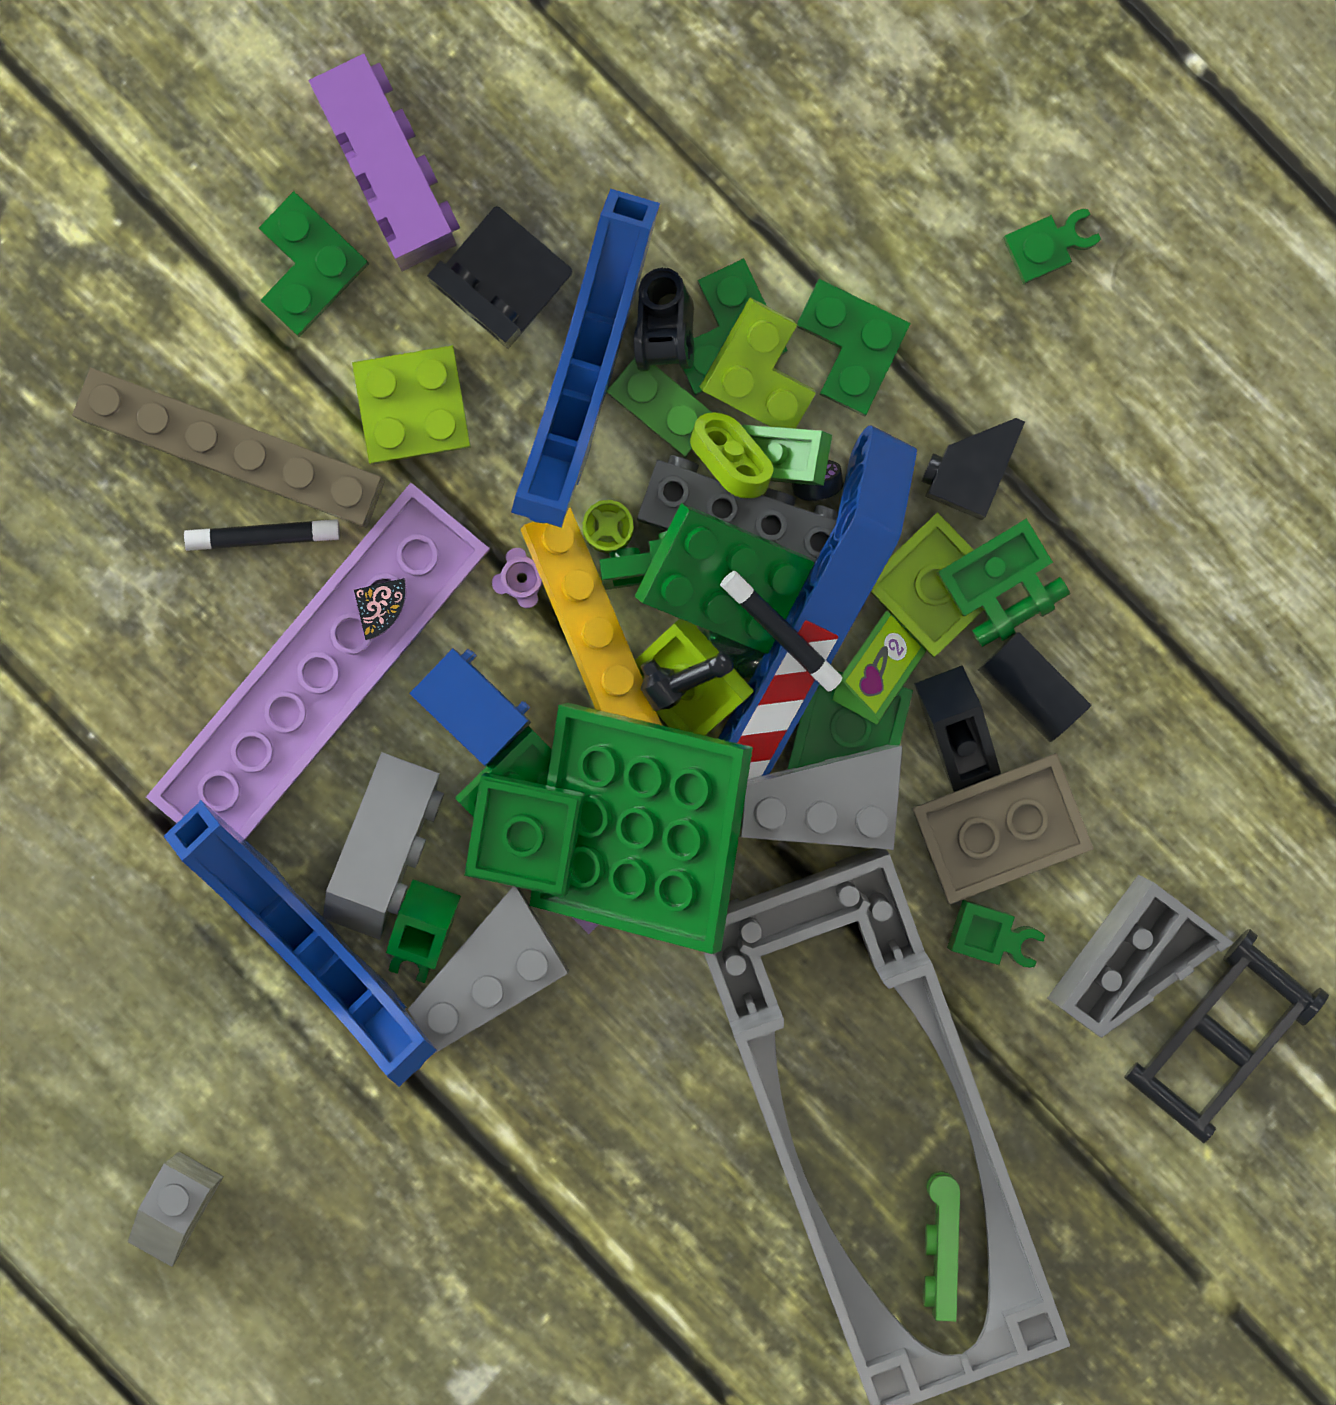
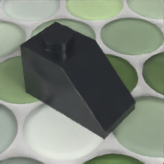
[921,418,1025,520]
[914,665,1001,792]

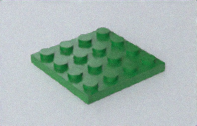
[529,703,753,954]

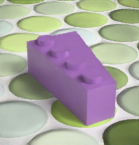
[308,54,460,272]

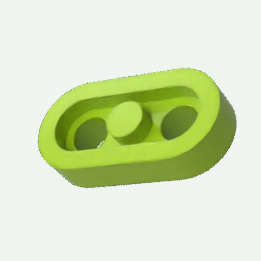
[690,412,773,498]

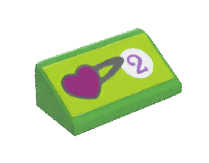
[832,611,926,724]

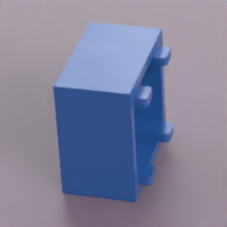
[409,648,531,766]

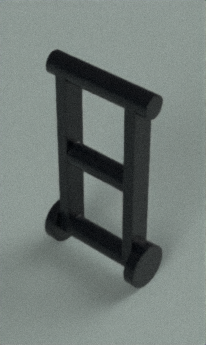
[1124,929,1329,1144]

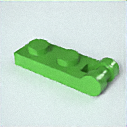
[923,1171,960,1322]

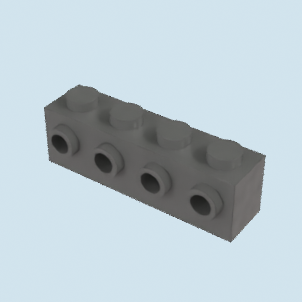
[637,455,839,562]

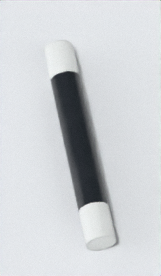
[184,519,340,551]
[720,571,843,692]

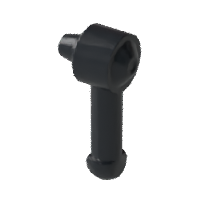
[641,651,734,711]

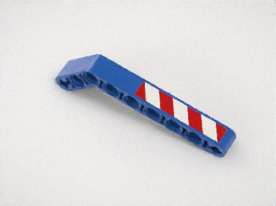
[718,425,917,779]

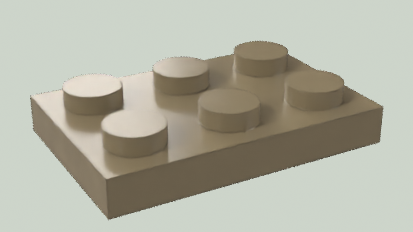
[912,753,1094,904]

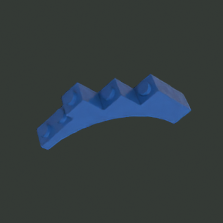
[511,188,660,528]
[164,800,437,1087]

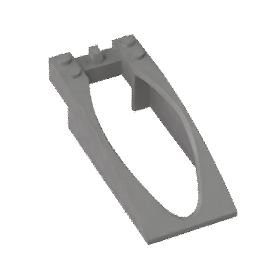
[703,848,1070,1405]

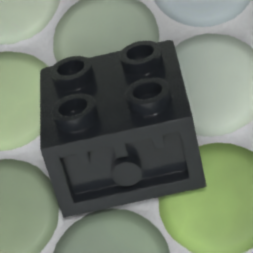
[427,206,572,349]

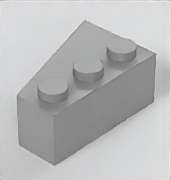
[739,745,903,850]
[323,752,444,940]
[1047,874,1234,1038]
[408,886,569,1054]

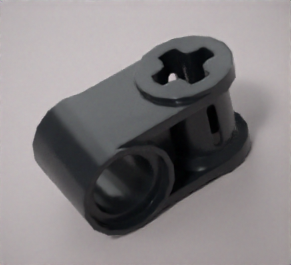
[634,267,694,371]

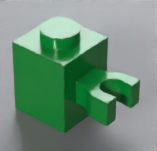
[386,879,461,983]

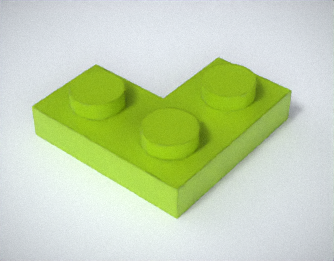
[700,297,816,429]

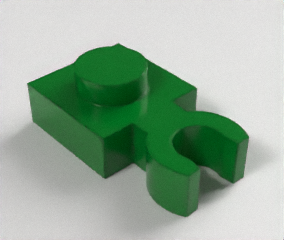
[1003,209,1101,285]
[947,899,1045,968]

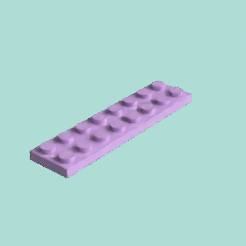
[146,483,490,840]

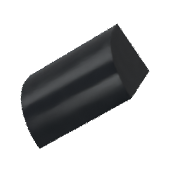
[978,632,1092,742]

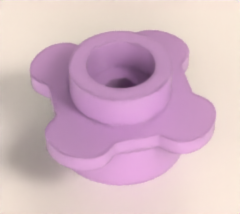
[492,548,543,608]

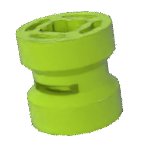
[582,500,634,554]

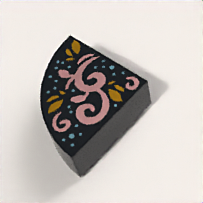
[354,578,407,641]

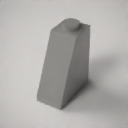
[128,1152,224,1267]

